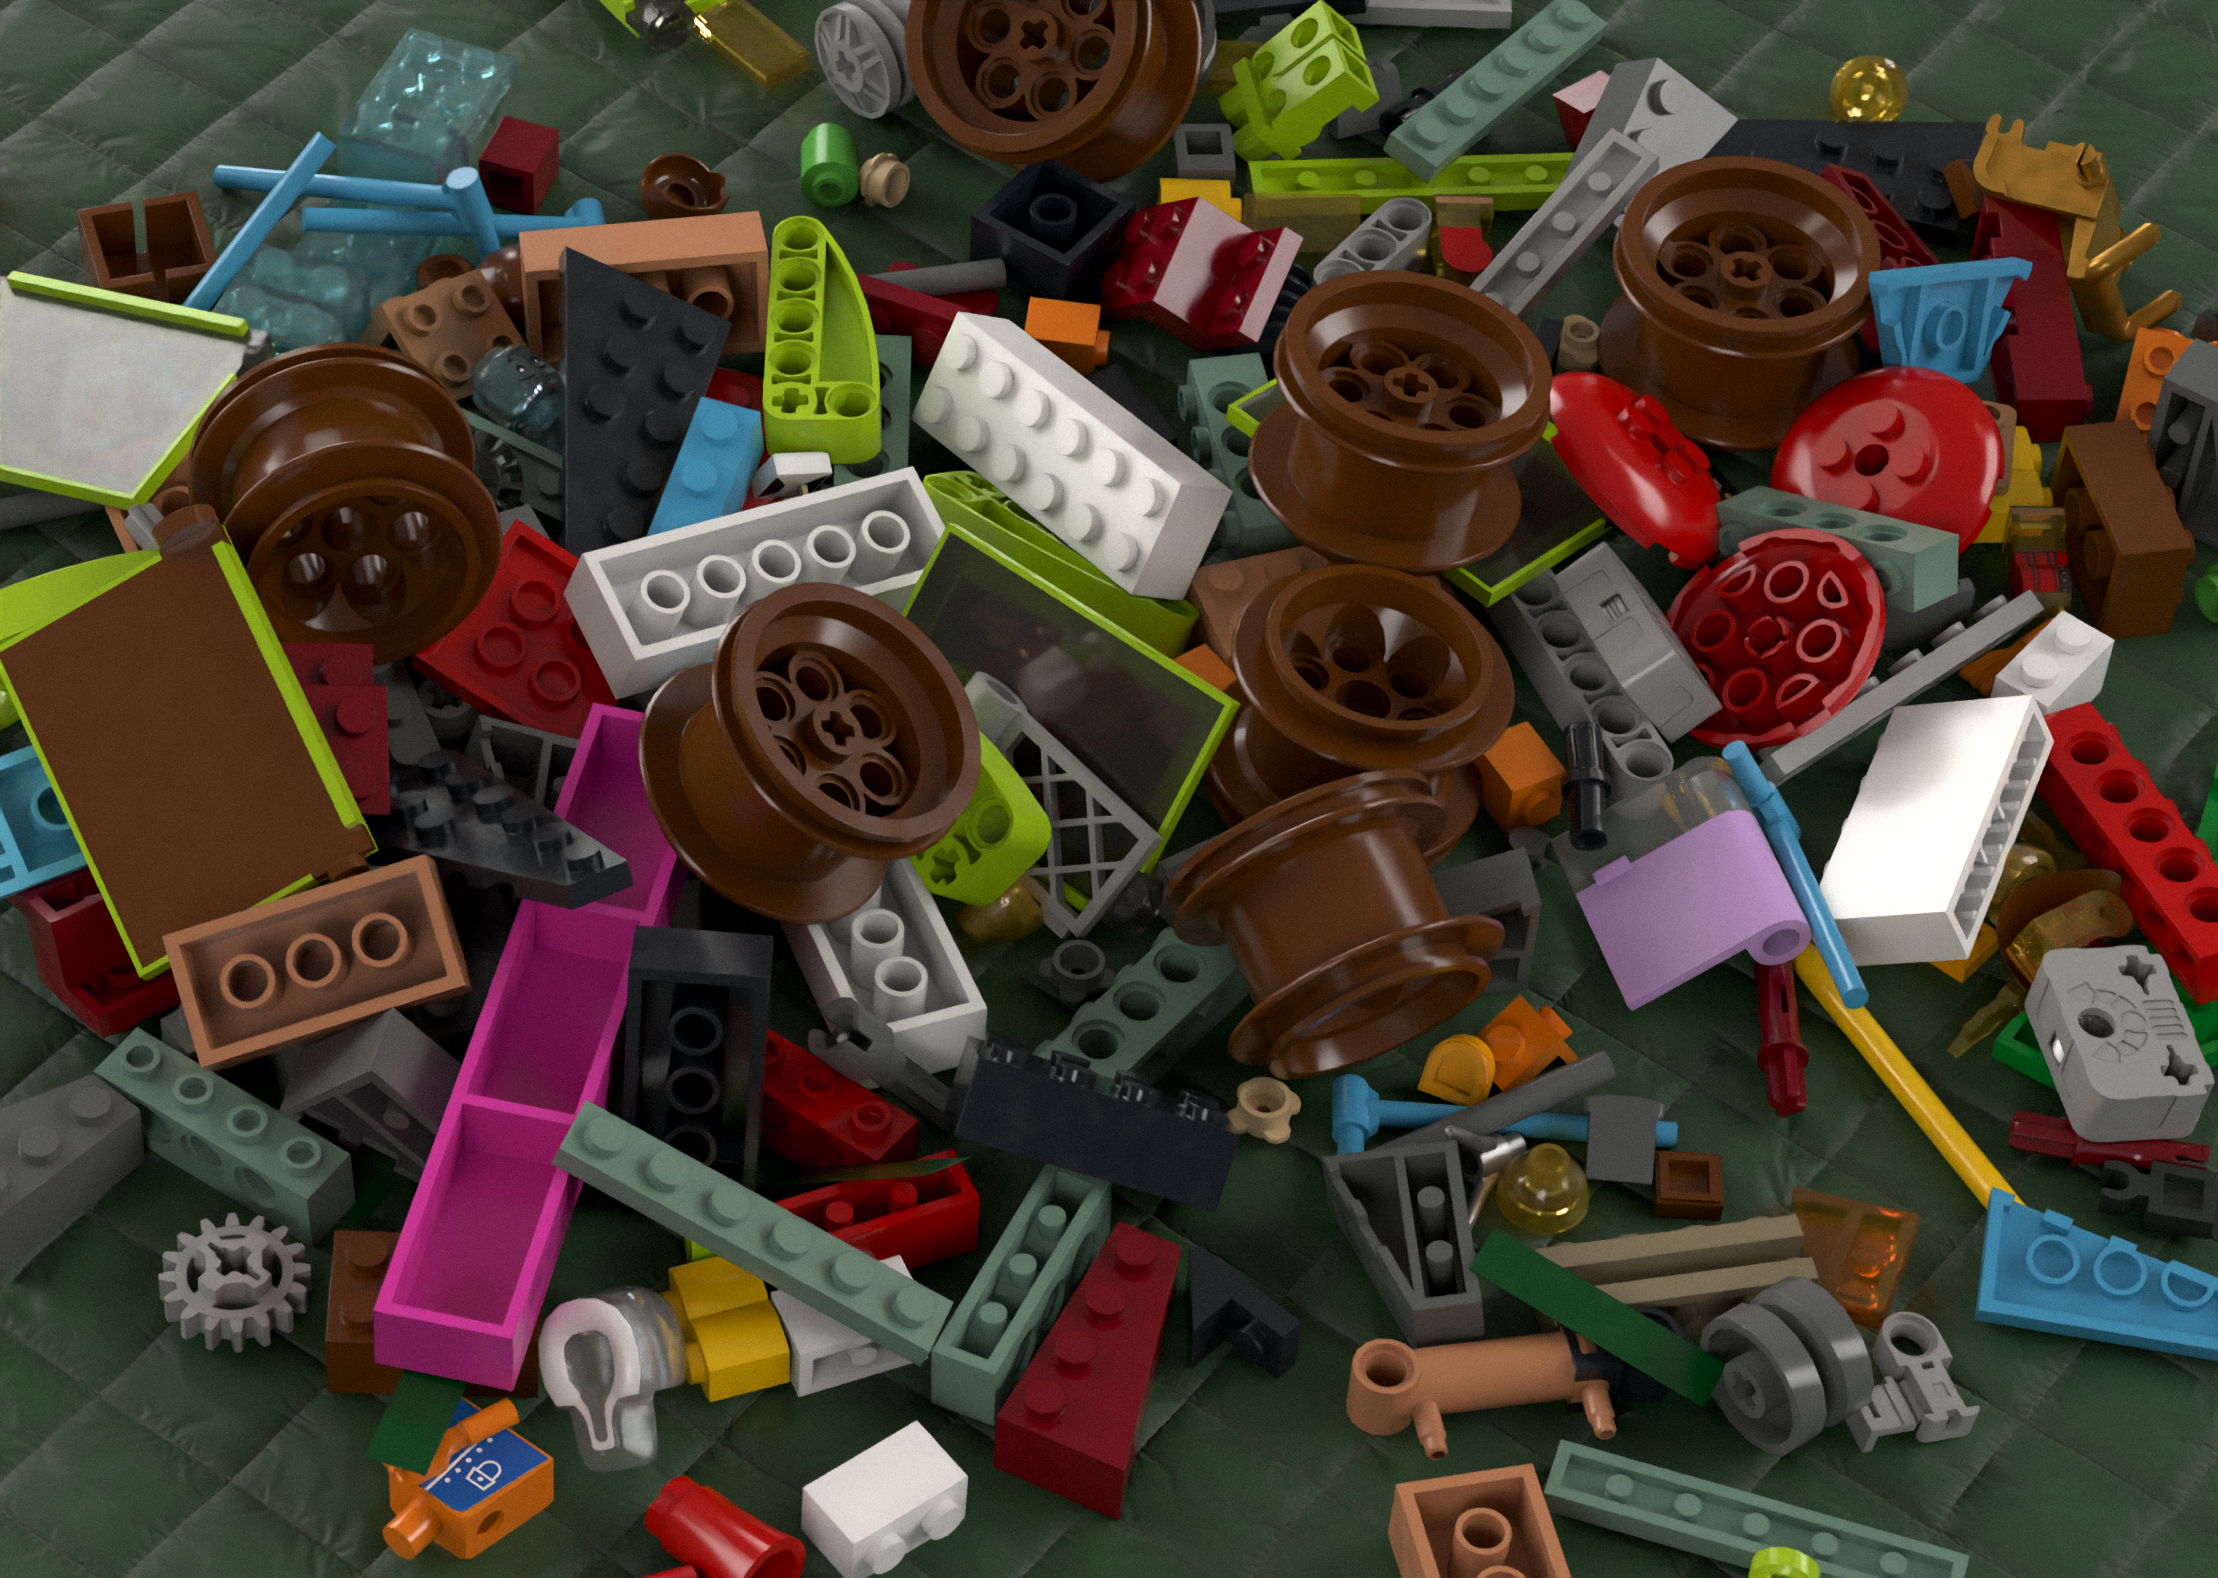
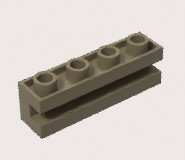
[1533,1214,1820,1337]

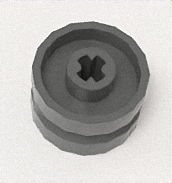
[1699,1276,1874,1455]

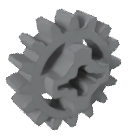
[158,1213,312,1353]

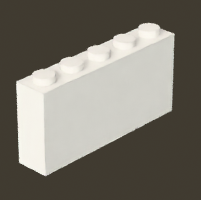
[1811,694,2054,966]

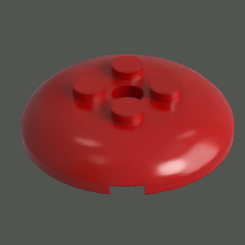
[1770,365,2004,556]
[1549,372,1722,570]
[1665,528,1886,752]

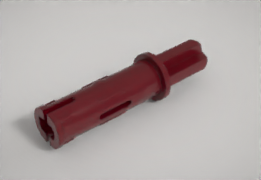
[1753,960,1809,1118]
[2008,1110,2210,1174]

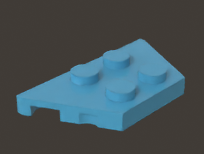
[1868,257,2032,384]

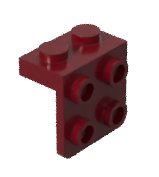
[857,261,999,368]

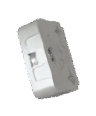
[1553,541,1723,744]
[2024,945,2214,1142]

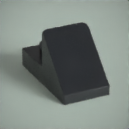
[1184,1244,1301,1379]

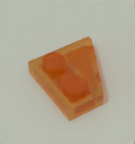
[1791,1187,1919,1330]

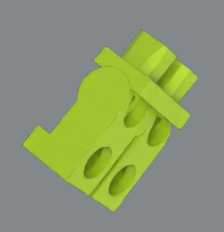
[1218,0,1380,162]

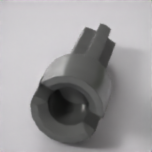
[807,997,951,1131]

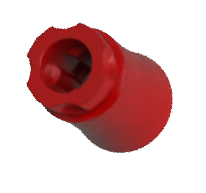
[645,1475,806,1578]

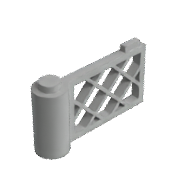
[964,671,1163,939]

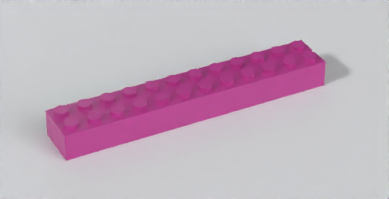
[373,703,689,1391]

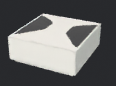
[751,451,833,499]

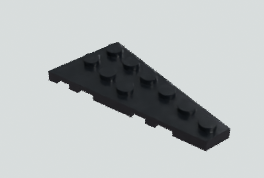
[1702,119,1986,248]
[559,246,732,559]
[365,750,634,910]

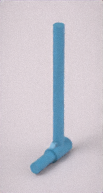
[118,131,337,419]
[214,164,501,261]
[302,198,606,239]
[1722,741,1869,1009]
[1332,1074,1678,1155]

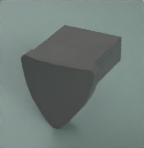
[1327,61,1402,140]
[1582,1095,1665,1186]

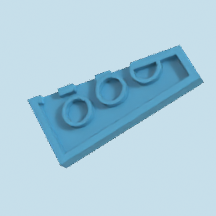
[1974,1187,2218,1361]

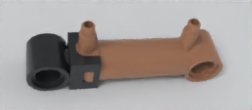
[1346,1307,1683,1461]

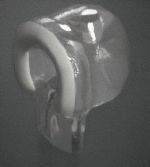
[538,1286,687,1472]

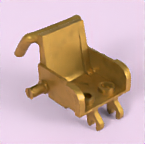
[1973,114,2183,344]

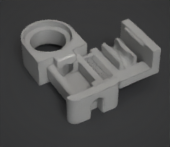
[1845,1312,1980,1453]

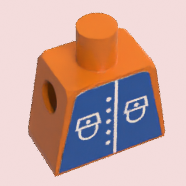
[382,1396,554,1560]

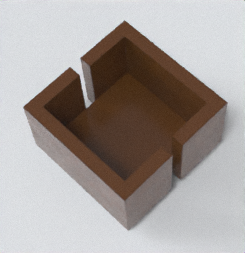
[77,190,224,342]

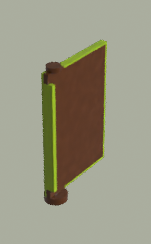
[0,504,379,981]

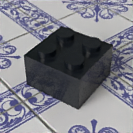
[970,160,1136,303]

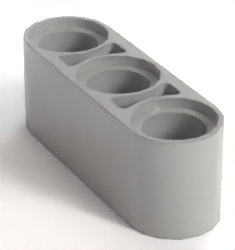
[1312,197,1431,288]

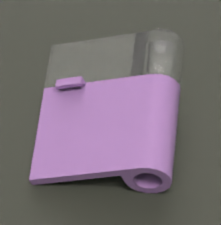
[1551,756,1812,1011]

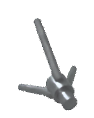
[1444,1125,1526,1231]

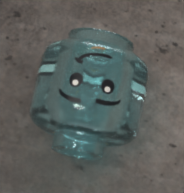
[470,344,559,435]

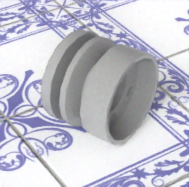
[815,0,917,119]

